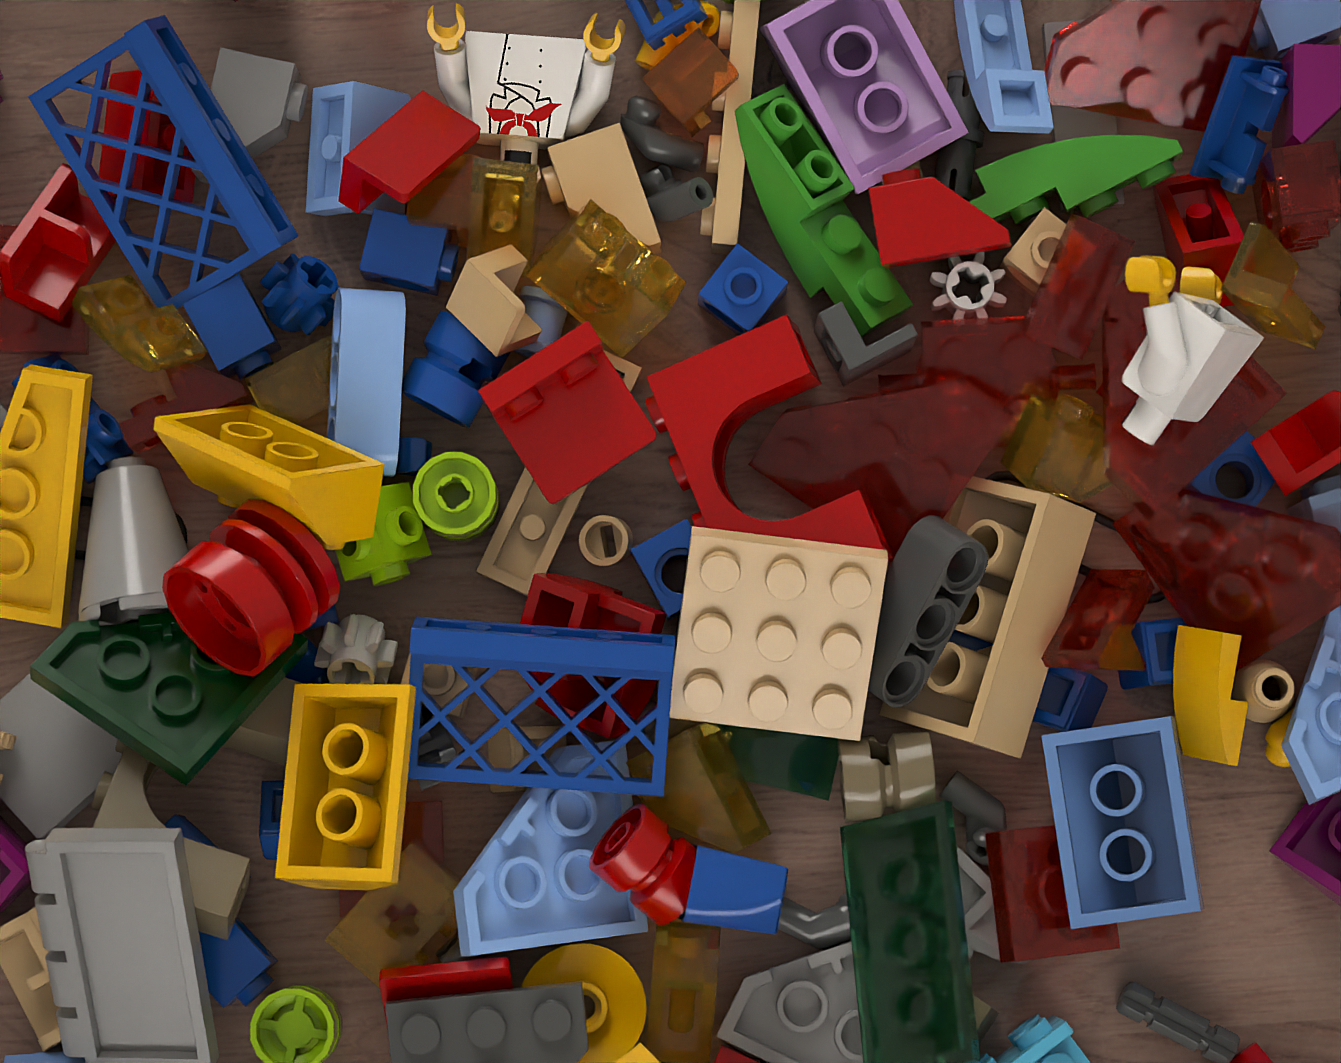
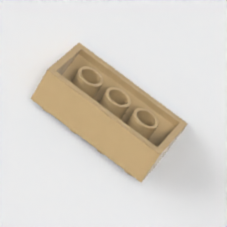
[879,472,1096,759]

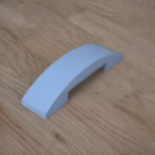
[954,0,1054,134]

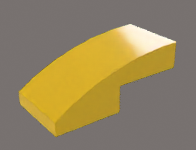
[1173,625,1249,766]

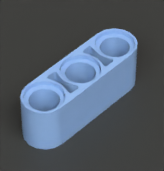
[327,288,406,477]

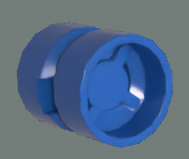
[402,310,511,429]

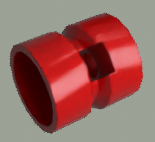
[589,803,697,926]

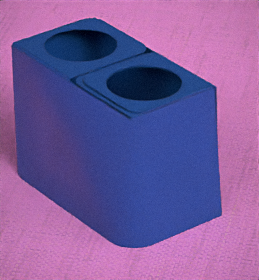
[678,843,788,935]

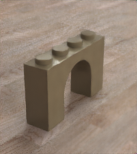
[93,677,304,940]

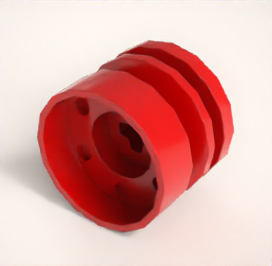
[162,499,340,676]

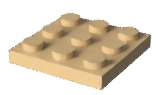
[670,526,888,741]

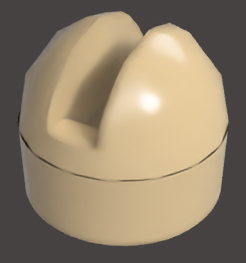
[579,515,633,567]

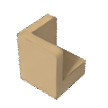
[446,244,542,357]

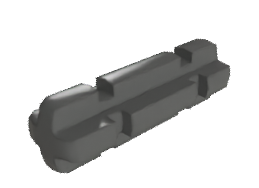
[1116,982,1240,1063]

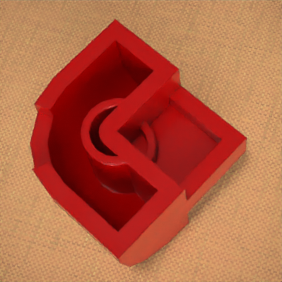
[520,573,667,739]

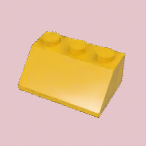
[154,404,385,550]
[275,684,416,890]

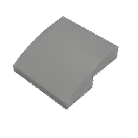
[0,673,122,840]

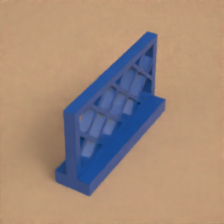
[28,15,299,317]
[408,617,675,797]

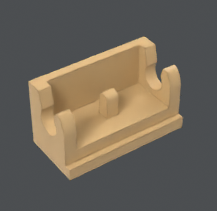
[0,907,61,1052]

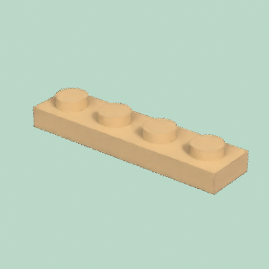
[700,0,760,255]
[476,350,642,596]

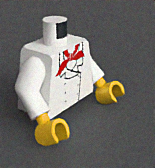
[427,3,626,183]
[1121,255,1264,445]

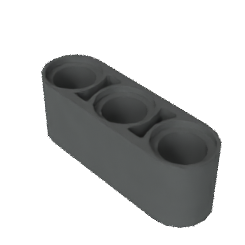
[868,515,988,707]

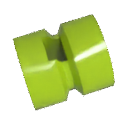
[413,452,500,542]
[250,985,342,1063]

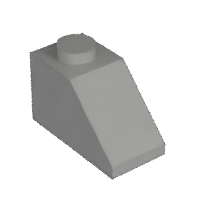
[192,47,308,184]

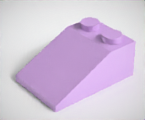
[759,0,969,194]

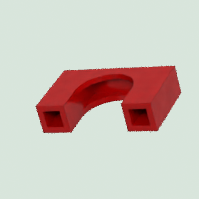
[645,314,894,560]

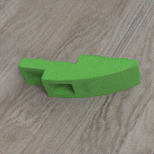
[734,84,913,337]
[969,135,1183,225]

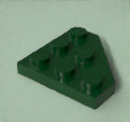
[30,612,308,786]

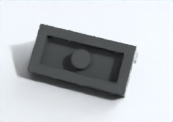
[814,301,918,387]

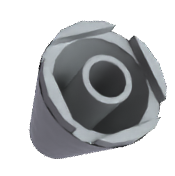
[78,457,189,626]

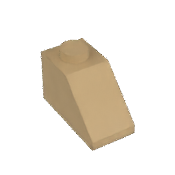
[541,123,662,256]

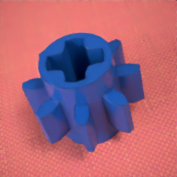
[260,254,339,335]

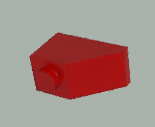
[869,169,1012,269]
[1153,174,1249,308]

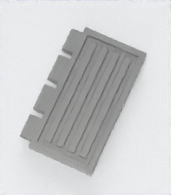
[25,828,219,1063]

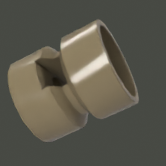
[838,730,936,822]

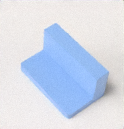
[305,81,411,216]

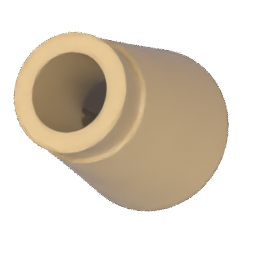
[1231,659,1295,723]

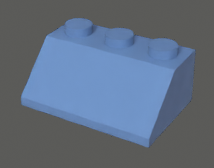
[1041,716,1204,929]

